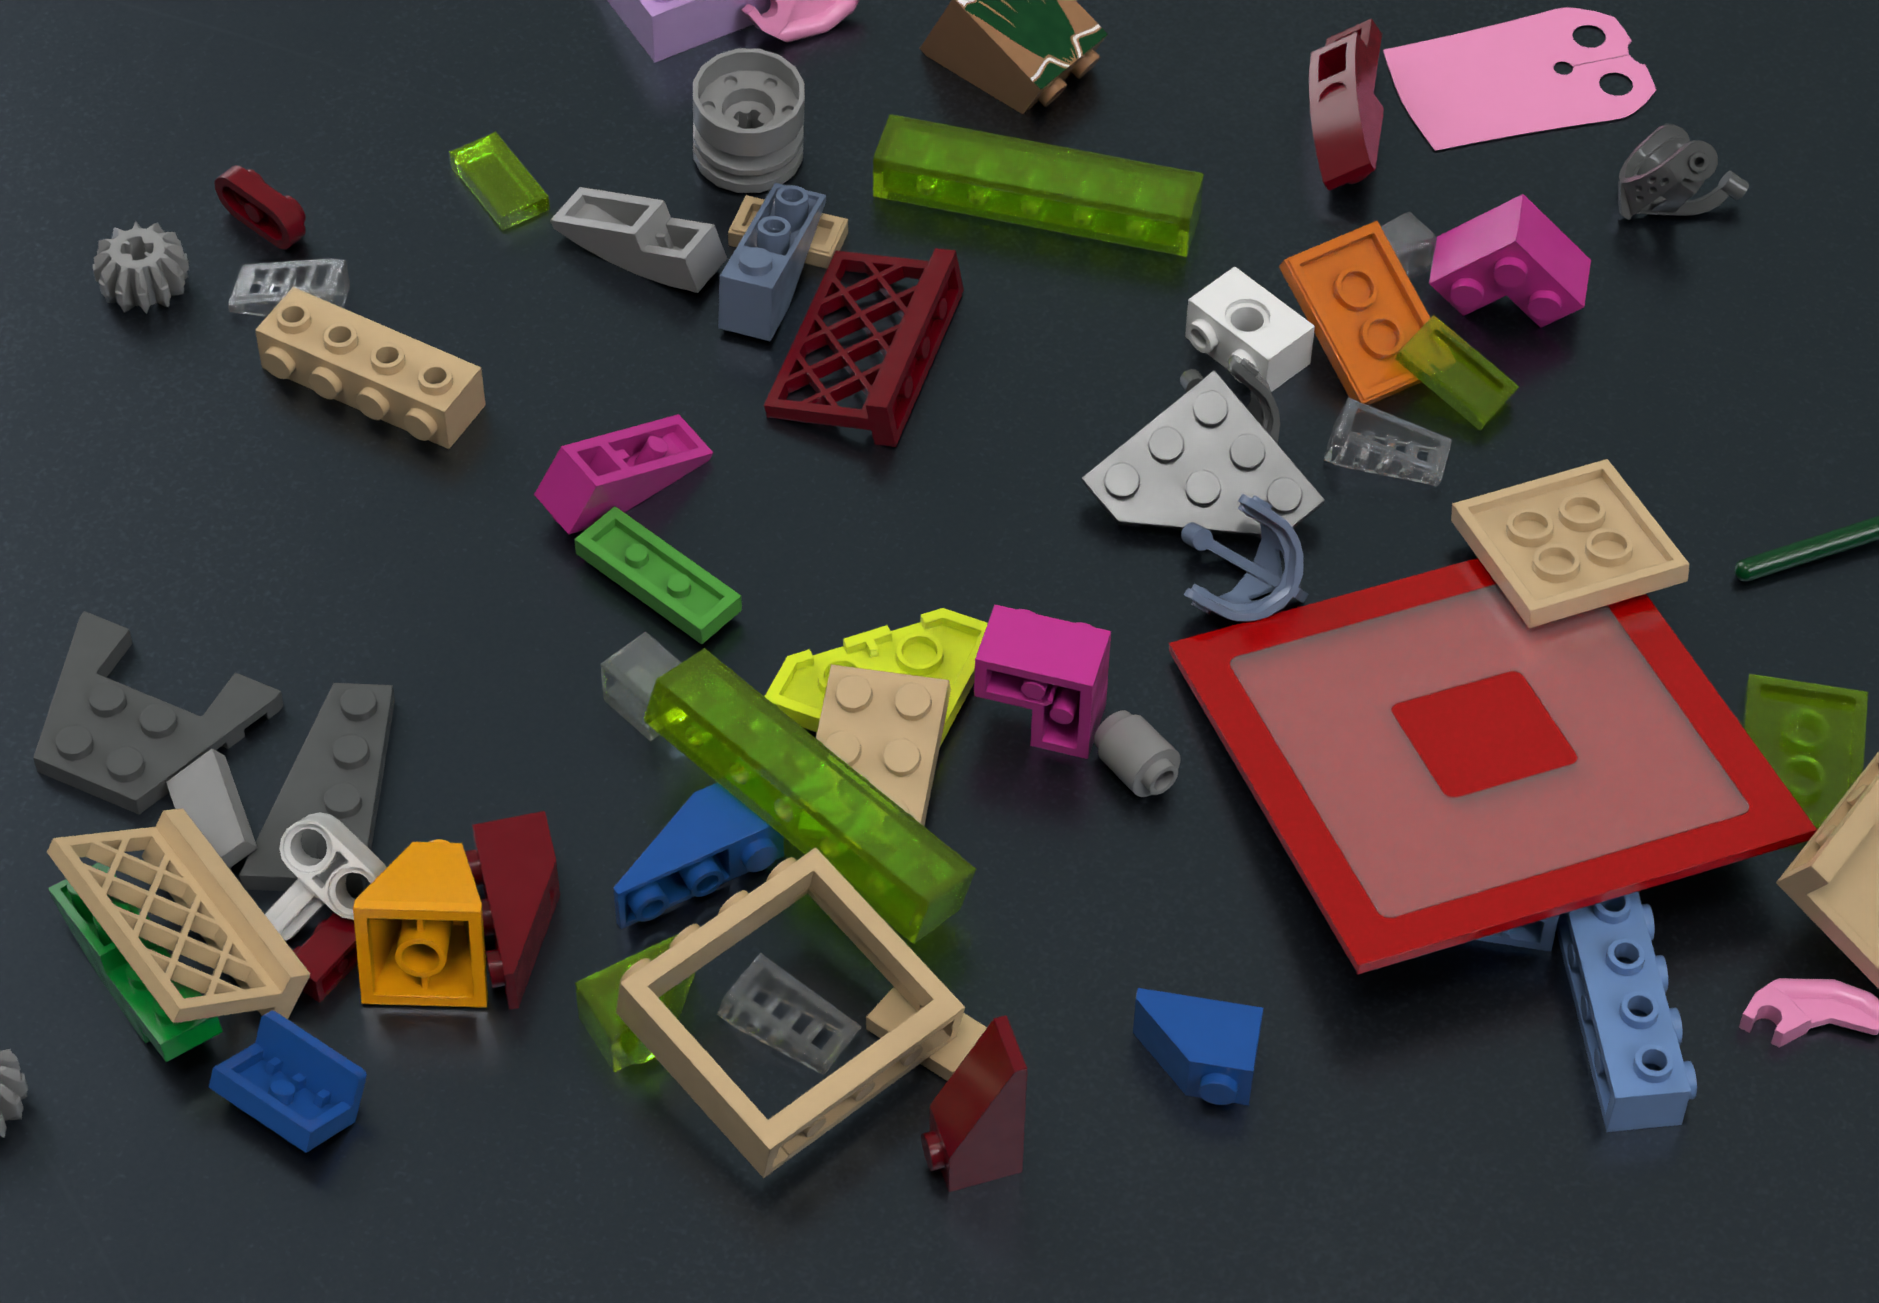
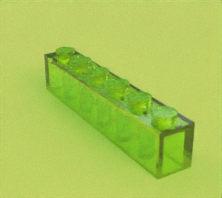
[873,114,1204,257]
[643,648,976,944]

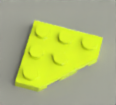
[763,608,988,746]

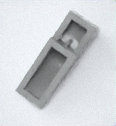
[550,187,727,293]

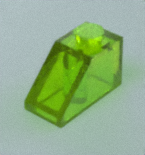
[575,934,695,1073]

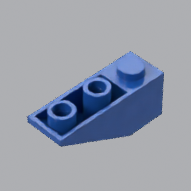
[613,768,784,929]

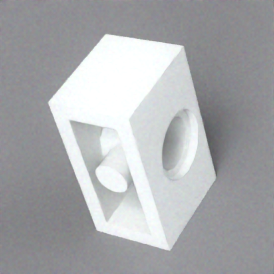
[1185,266,1315,392]

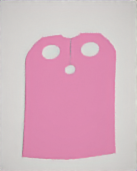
[1383,7,1656,151]

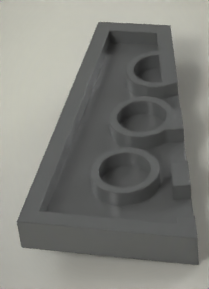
[239,683,395,894]

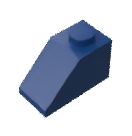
[1133,988,1263,1106]

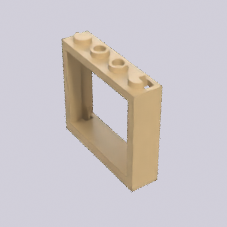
[616,847,965,1178]

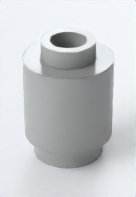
[1094,710,1181,797]

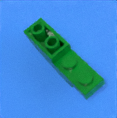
[48,862,223,1062]

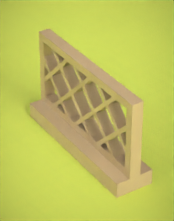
[47,808,310,1023]

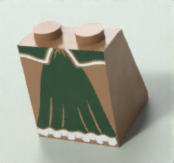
[919,0,1108,114]

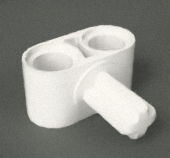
[265,812,387,941]

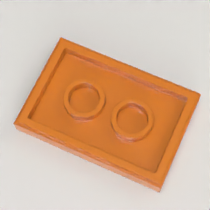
[1279,221,1455,411]

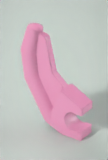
[741,0,859,43]
[1739,978,1879,1048]

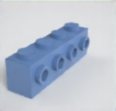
[1556,891,1697,1132]

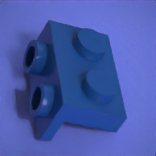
[209,1010,367,1153]

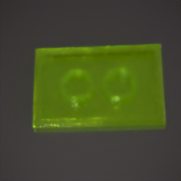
[1742,674,1868,830]

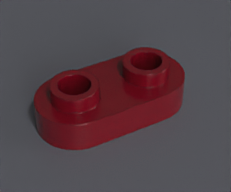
[214,165,306,249]

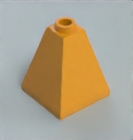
[353,839,488,1007]

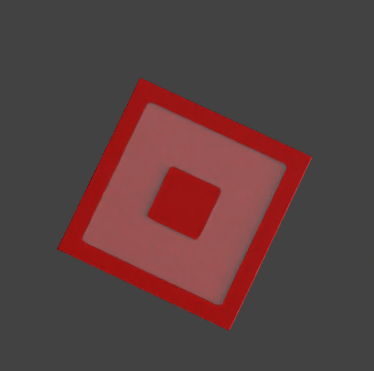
[1169,558,1817,974]

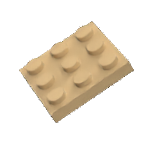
[1451,459,1690,628]

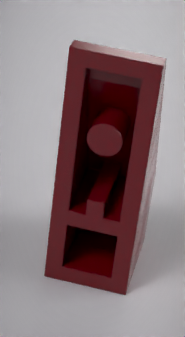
[921,1015,1027,1192]

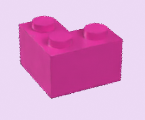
[1429,194,1591,328]
[974,605,1111,759]

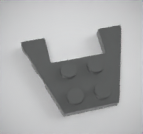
[33,611,284,815]

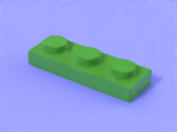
[574,506,742,644]

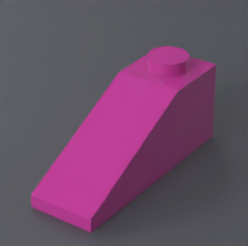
[534,414,713,534]

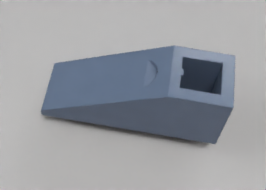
[718,183,826,341]

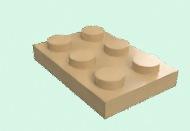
[797,664,951,857]

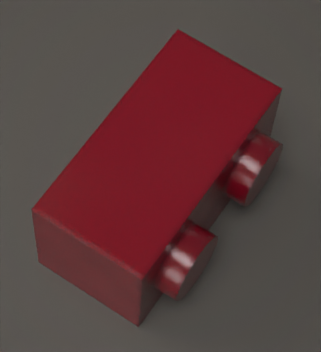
[293,912,358,1003]

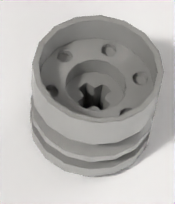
[693,48,805,193]

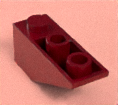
[465,811,560,1010]

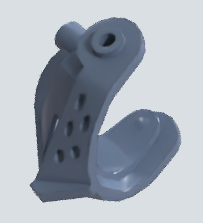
[1181,493,1309,621]

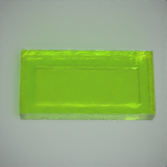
[449,132,550,230]
[1395,315,1519,431]

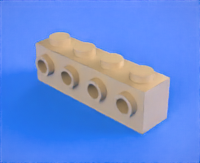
[255,287,486,449]

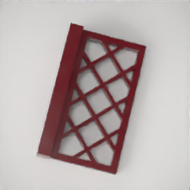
[764,248,964,447]

